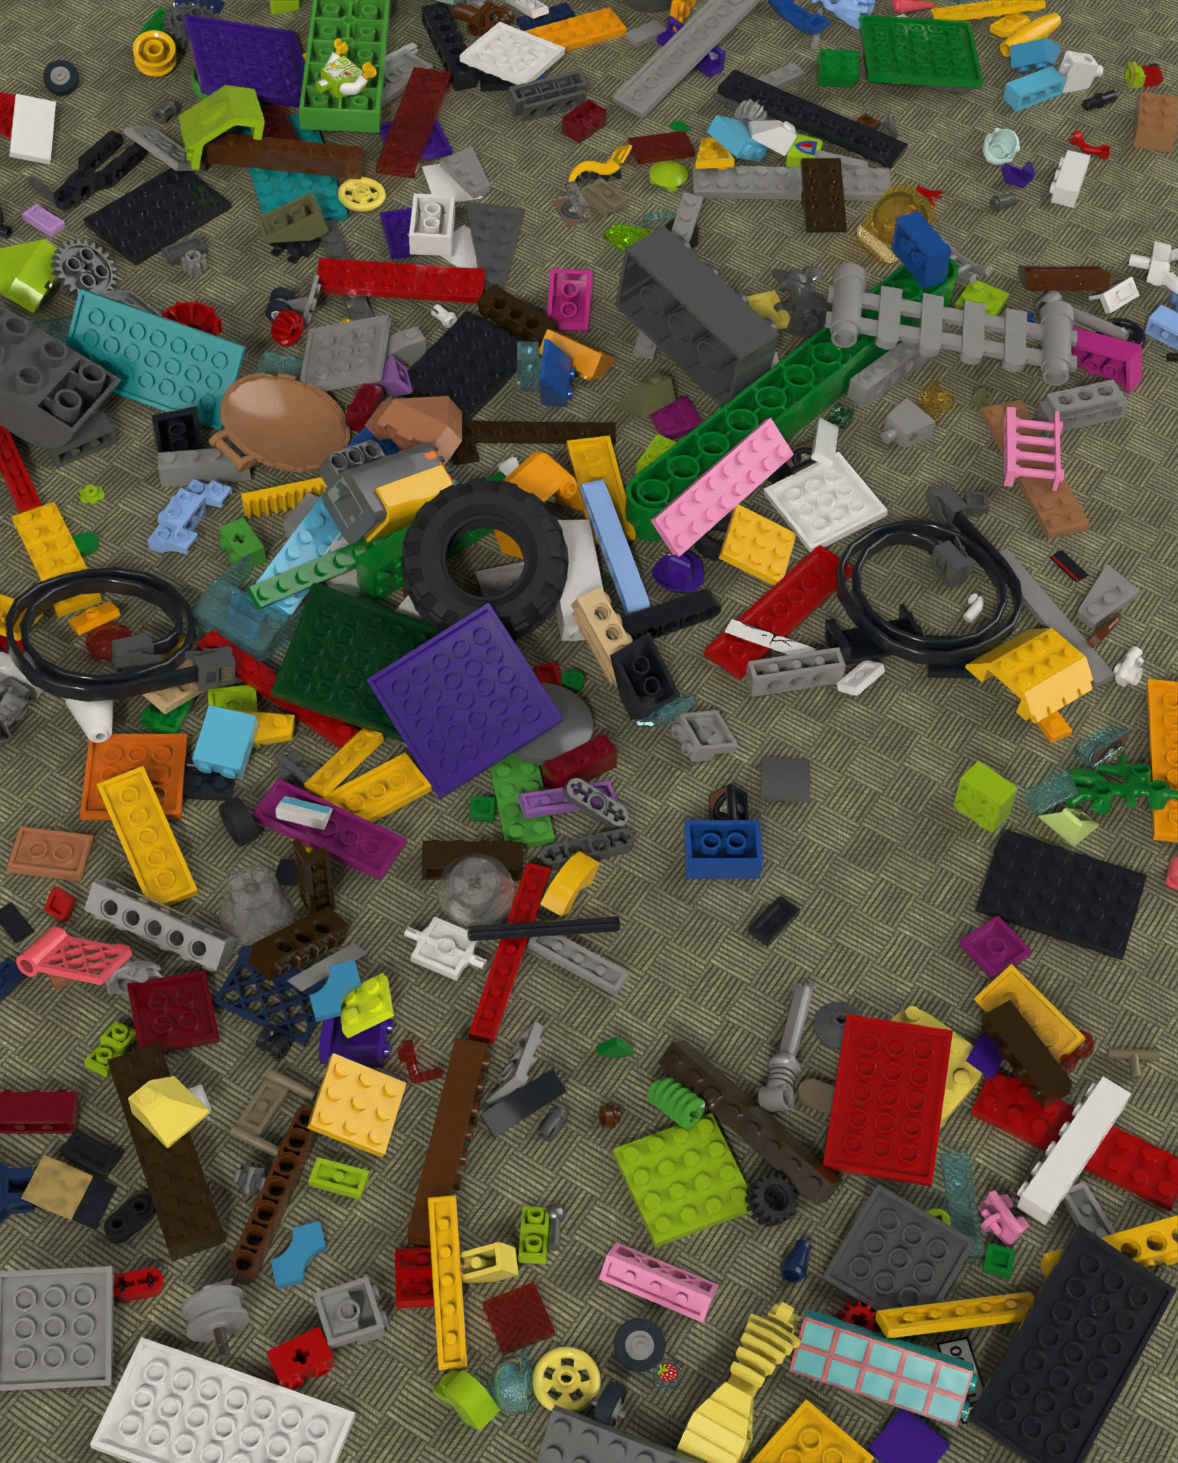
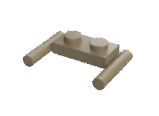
[230,1069,318,1157]

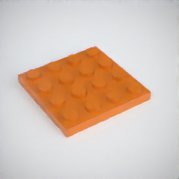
[80,734,189,820]

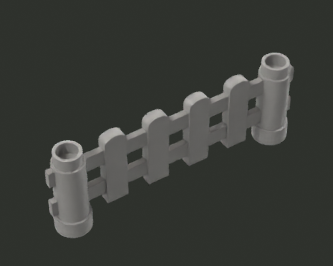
[824,263,1077,386]

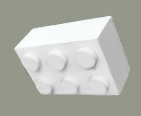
[409,193,455,256]

